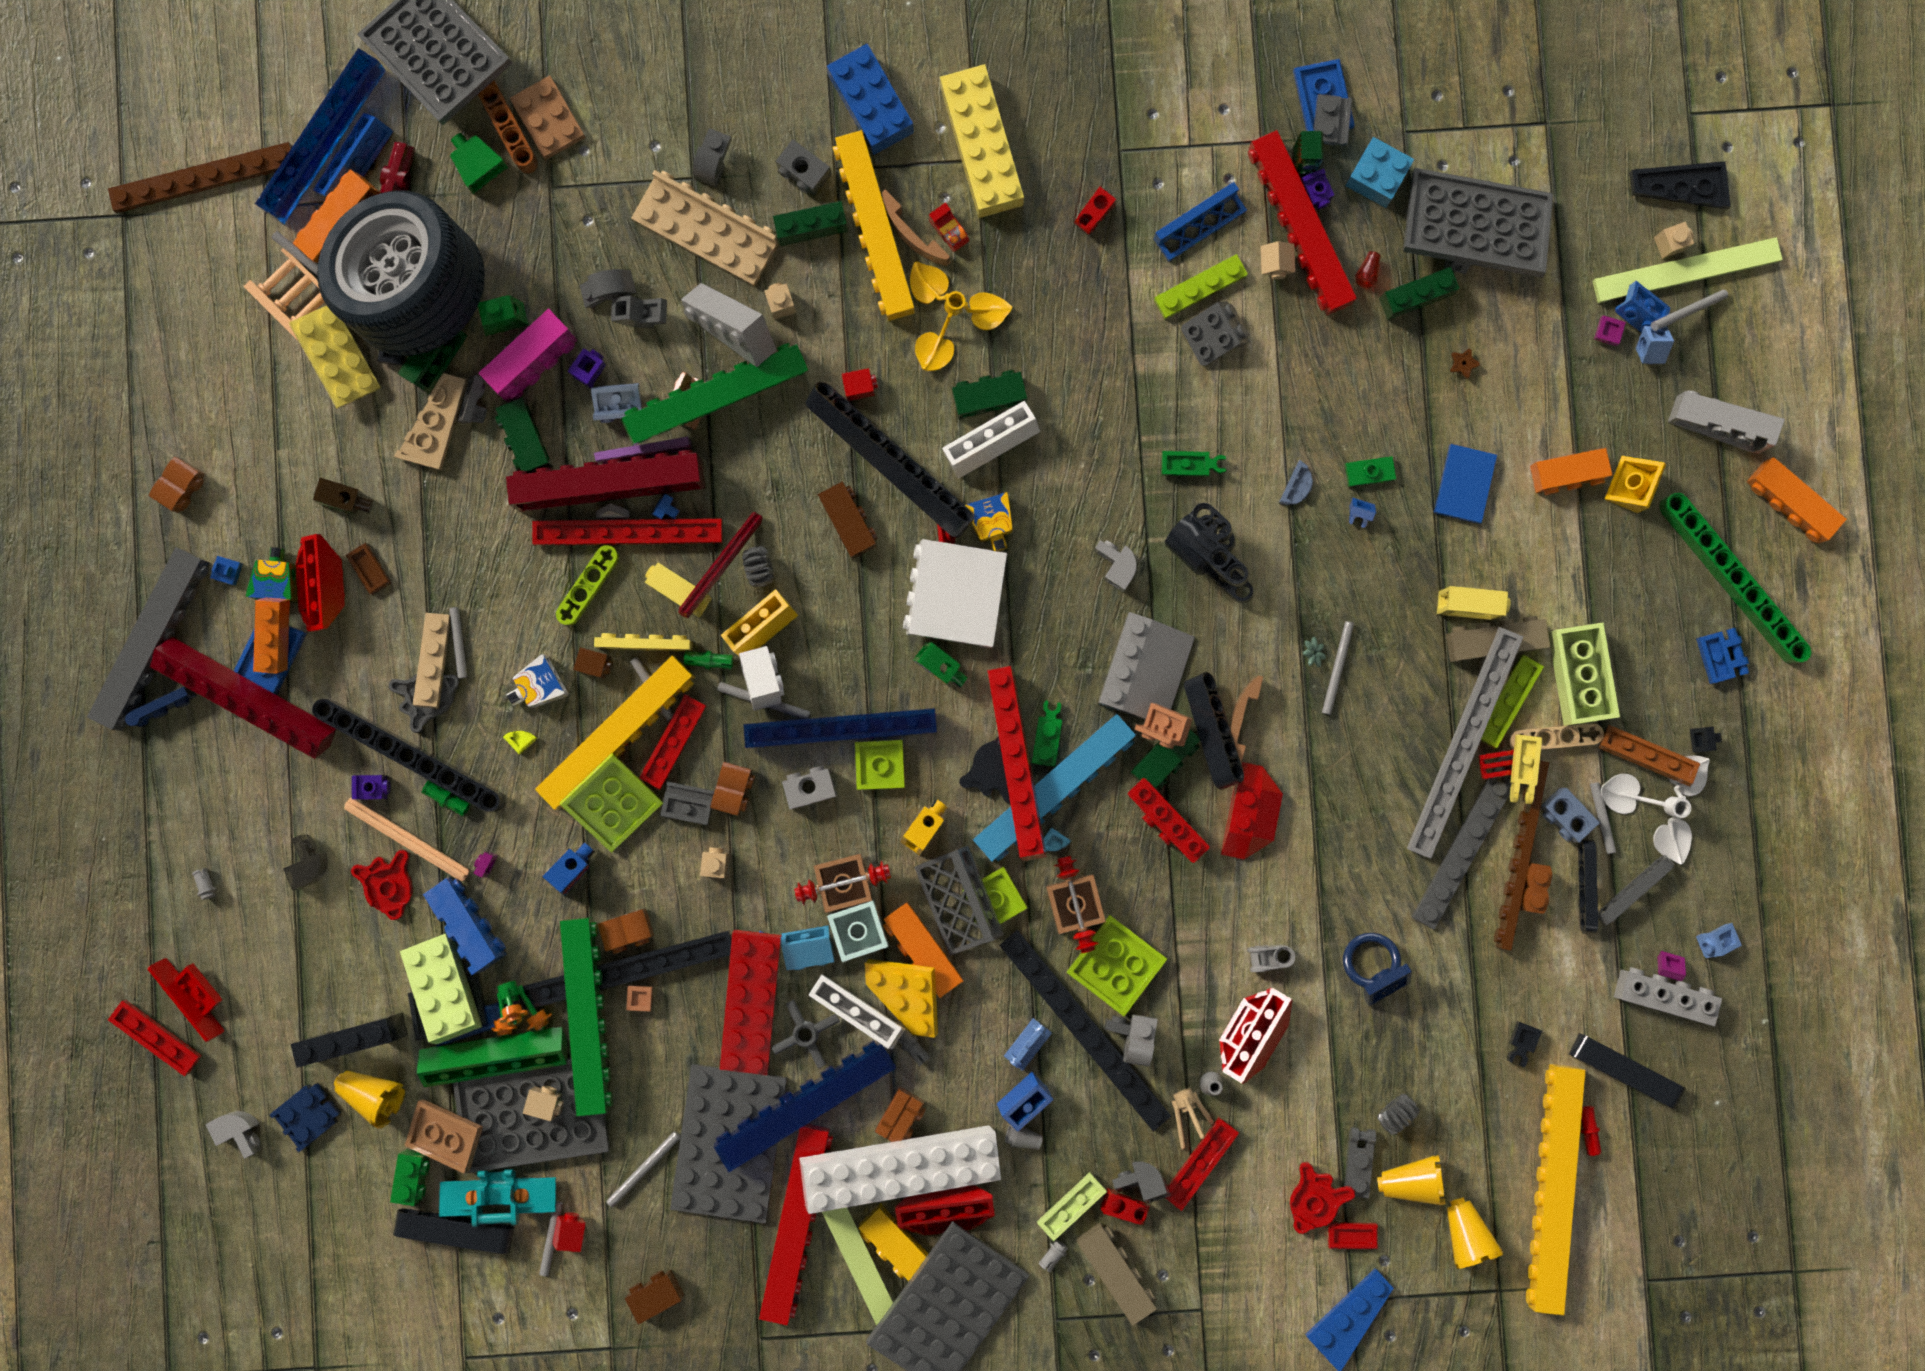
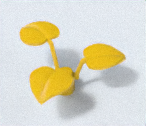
[910,261,1012,371]

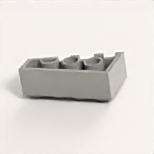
[681,283,777,367]
[1668,391,1785,454]

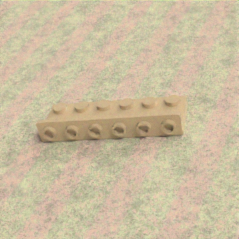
[631,170,779,287]

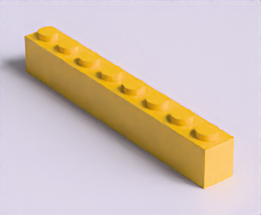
[833,130,915,321]
[535,656,695,810]

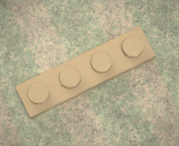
[413,613,451,709]

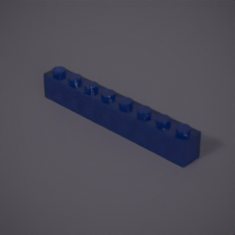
[255,48,386,224]
[743,708,937,749]
[714,1040,896,1172]

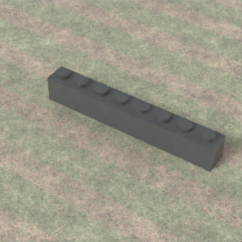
[87,547,210,731]

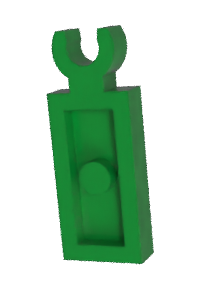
[1161,451,1226,477]
[1031,700,1062,767]

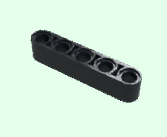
[1184,672,1244,790]
[1569,1033,1686,1110]
[393,1208,514,1254]

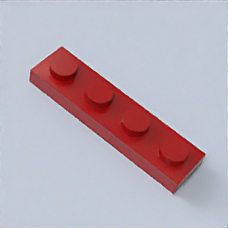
[639,694,707,789]
[108,1000,202,1076]
[1165,1117,1239,1211]

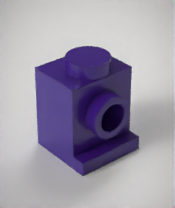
[1301,168,1334,209]
[568,348,606,389]
[352,775,391,800]

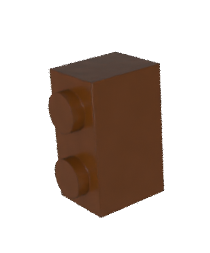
[625,1270,684,1325]

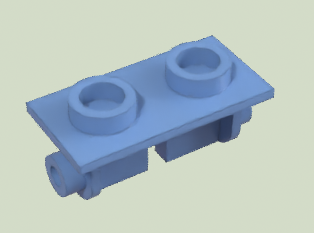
[1004,1018,1052,1071]

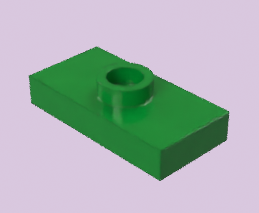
[1344,456,1396,487]

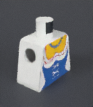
[507,654,569,708]

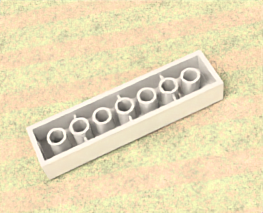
[799,1125,1001,1214]

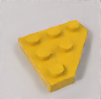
[865,959,938,1038]

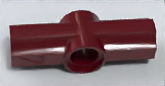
[380,142,416,193]

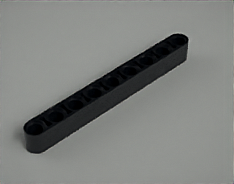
[806,382,974,538]
[312,699,505,812]

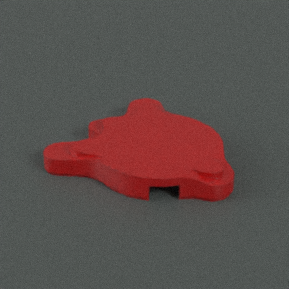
[351,850,413,920]
[1290,1162,1355,1234]

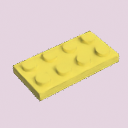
[289,306,381,409]

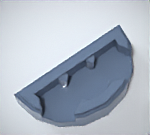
[1279,460,1313,505]

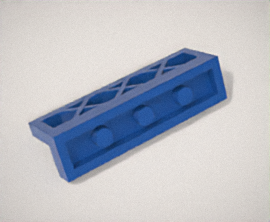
[313,113,393,197]
[1153,182,1247,262]

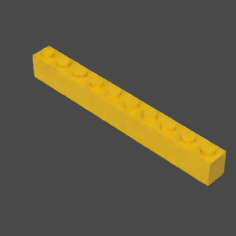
[1526,1064,1585,1315]

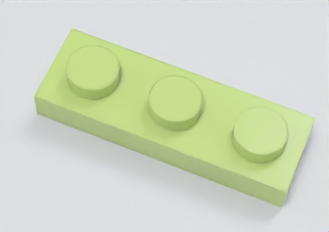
[1037,1172,1107,1241]

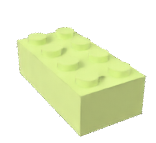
[1548,623,1620,726]
[400,934,482,1044]

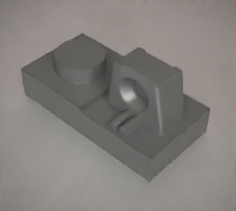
[457,375,487,424]

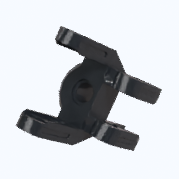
[1165,503,1254,604]

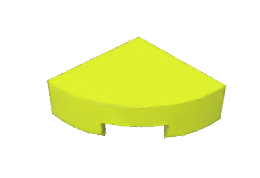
[503,731,538,754]

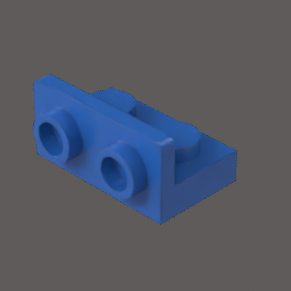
[1615,281,1670,333]

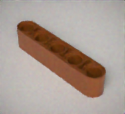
[478,79,538,174]

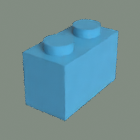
[781,925,834,970]

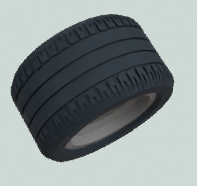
[317,190,485,356]

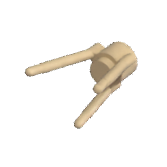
[1172,1088,1214,1149]

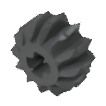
[742,546,774,587]
[1377,1094,1420,1135]

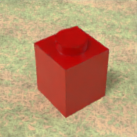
[842,368,878,401]
[552,1212,586,1252]

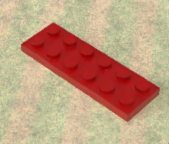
[720,930,782,1076]

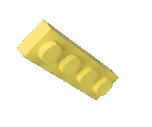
[594,633,693,651]

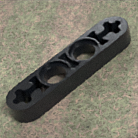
[1578,840,1598,934]

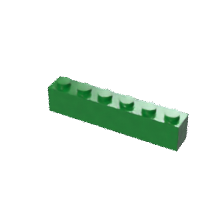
[417,1027,568,1087]

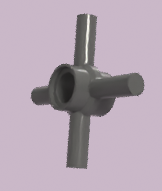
[772,1000,840,1069]

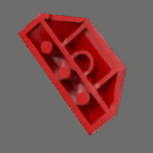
[295,534,345,632]
[1220,762,1283,859]
[1219,988,1293,1084]
[895,1185,995,1235]

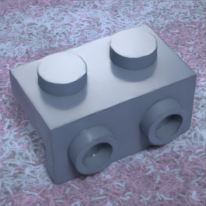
[591,383,643,423]

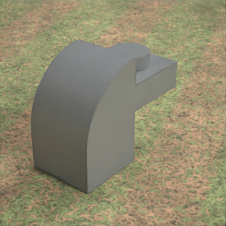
[1094,540,1136,592]
[1123,1014,1158,1067]
[205,1111,261,1159]

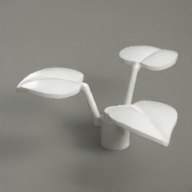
[1601,756,1710,864]

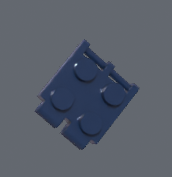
[269,1083,341,1153]

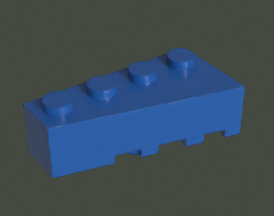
[423,877,507,975]

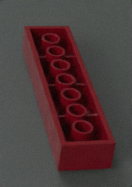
[506,450,706,512]

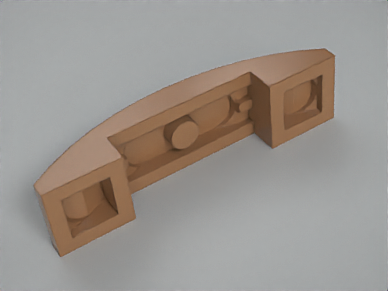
[882,189,950,266]
[1229,675,1263,763]

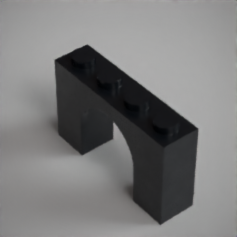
[291,1012,408,1068]

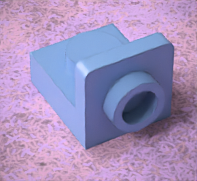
[1696,923,1742,958]

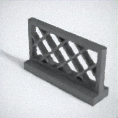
[914,845,1004,956]

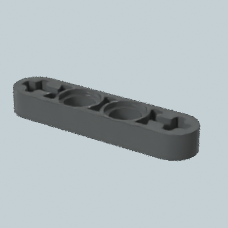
[1598,855,1674,925]

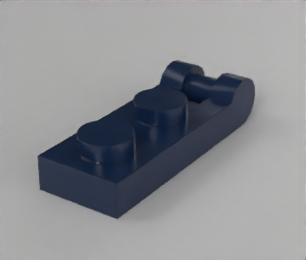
[125,687,197,727]

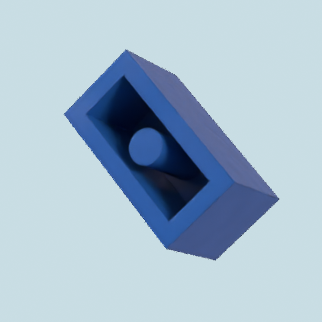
[997,1072,1054,1132]

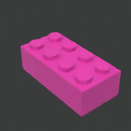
[478,308,577,403]

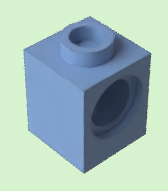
[1636,326,1674,364]

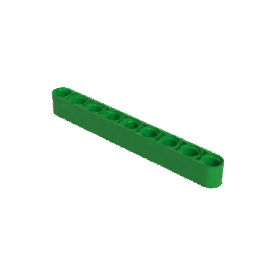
[1659,493,1812,664]

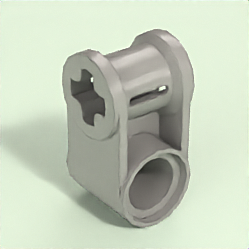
[1247,944,1295,972]

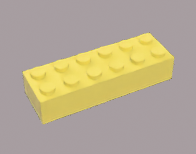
[940,64,1024,218]

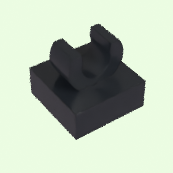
[1690,726,1722,752]

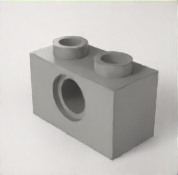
[782,766,837,809]

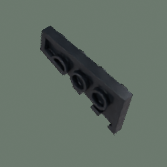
[1629,161,1731,210]

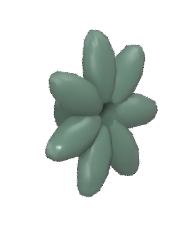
[1303,637,1326,668]

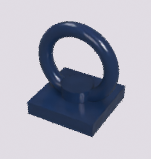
[1343,933,1412,1006]

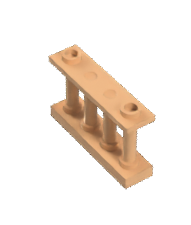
[243,248,324,339]

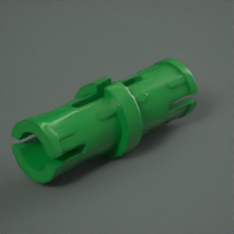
[684,650,733,670]
[421,780,471,817]

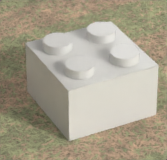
[739,646,784,711]

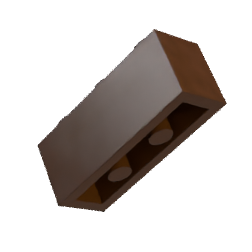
[817,481,878,560]

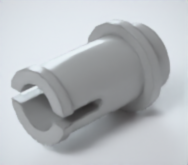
[192,868,217,900]
[1039,1240,1068,1273]

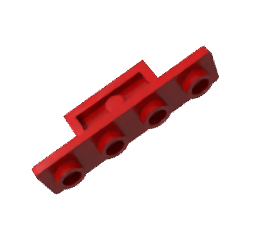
[1127,778,1210,863]
[147,958,224,1042]

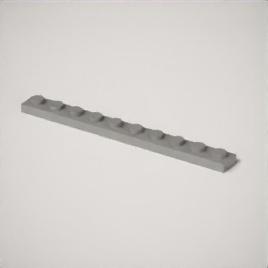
[1407,627,1524,858]

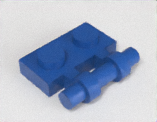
[1696,627,1750,684]

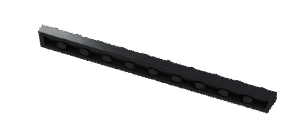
[496,930,732,1010]
[999,930,1171,1132]

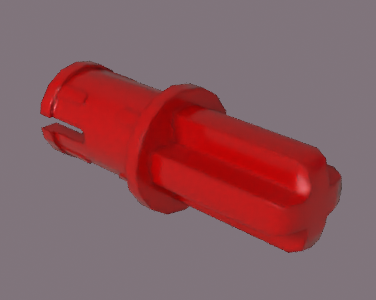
[1580,1106,1601,1156]

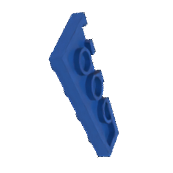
[1305,1268,1394,1371]

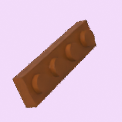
[1598,725,1700,787]

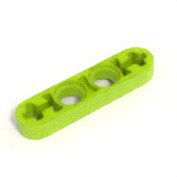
[556,545,619,626]

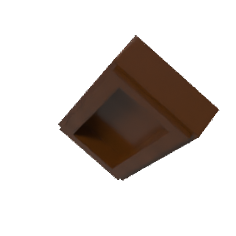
[345,543,392,595]

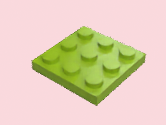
[560,753,663,853]
[1066,915,1167,1016]

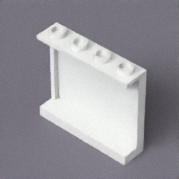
[903,539,1007,648]

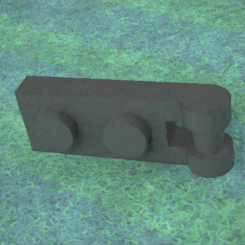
[1344,1127,1376,1198]

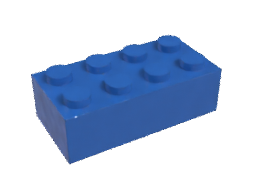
[827,43,914,155]

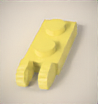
[1510,735,1542,804]

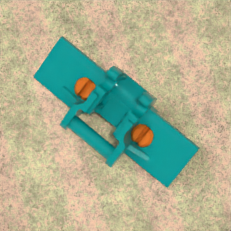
[439,1169,556,1227]

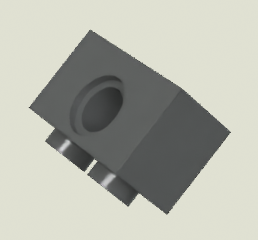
[776,139,831,196]

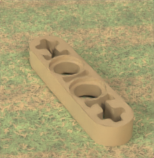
[1508,723,1604,750]

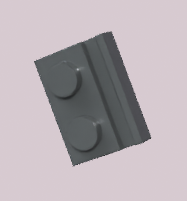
[1313,94,1352,146]
[660,782,714,825]

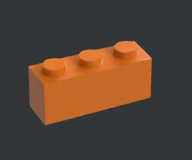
[1530,448,1612,495]
[253,597,290,674]

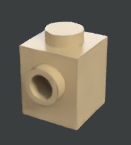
[1654,222,1694,259]
[1261,241,1295,279]
[764,283,796,320]
[700,847,730,878]
[523,1086,564,1121]

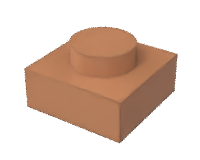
[626,985,653,1012]

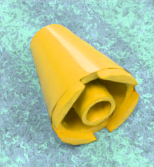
[334,1071,405,1129]
[1377,1155,1446,1205]
[1447,1197,1503,1269]

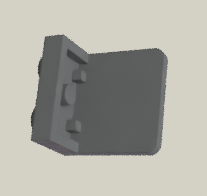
[1181,301,1250,366]

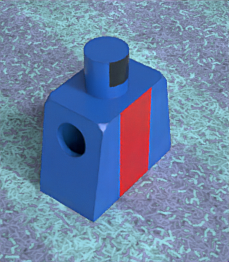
[542,842,595,897]

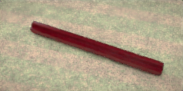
[678,512,763,618]

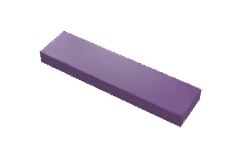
[594,436,692,465]

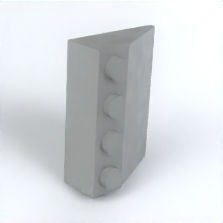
[1098,612,1195,720]

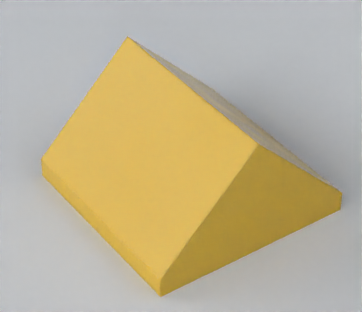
[1605,456,1666,513]

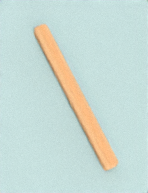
[344,798,470,881]

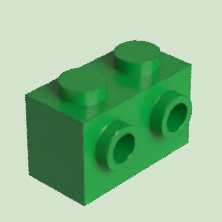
[390,1149,430,1206]

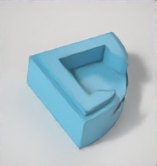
[1044,828,1071,851]

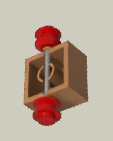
[794,853,891,913]
[1046,856,1106,953]

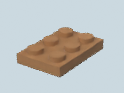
[510,76,586,160]
[405,1099,483,1174]

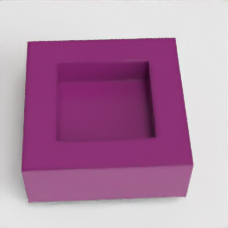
[1594,315,1626,346]
[473,851,498,878]
[1657,951,1686,981]

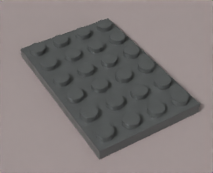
[357,0,512,126]
[1403,168,1553,278]
[453,1058,610,1173]
[670,1064,787,1223]
[866,1221,1030,1371]

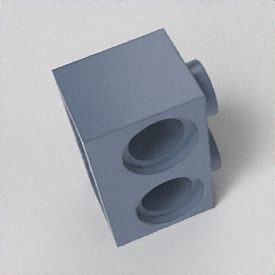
[1540,788,1600,843]

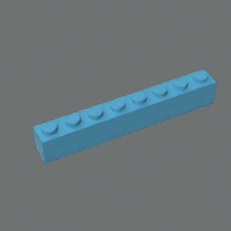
[973,714,1136,862]

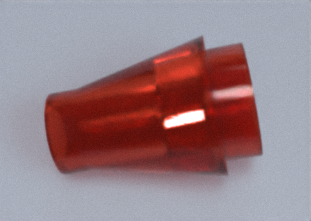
[1355,251,1381,288]

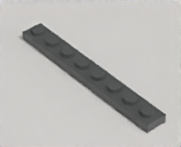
[1412,755,1513,930]

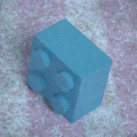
[1345,137,1414,208]

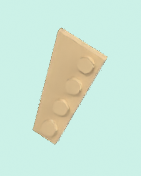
[394,373,468,471]

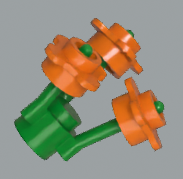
[491,980,552,1036]

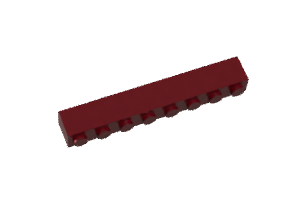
[150,637,336,759]

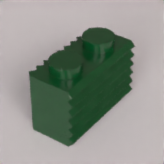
[1292,131,1323,177]

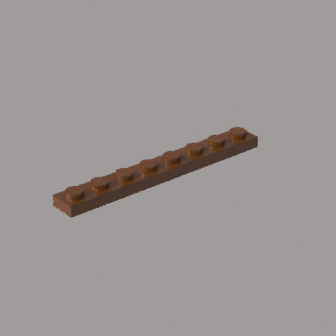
[107,142,297,213]
[1494,760,1550,951]

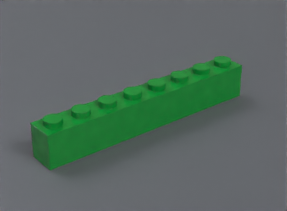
[621,343,808,446]
[560,917,613,1116]

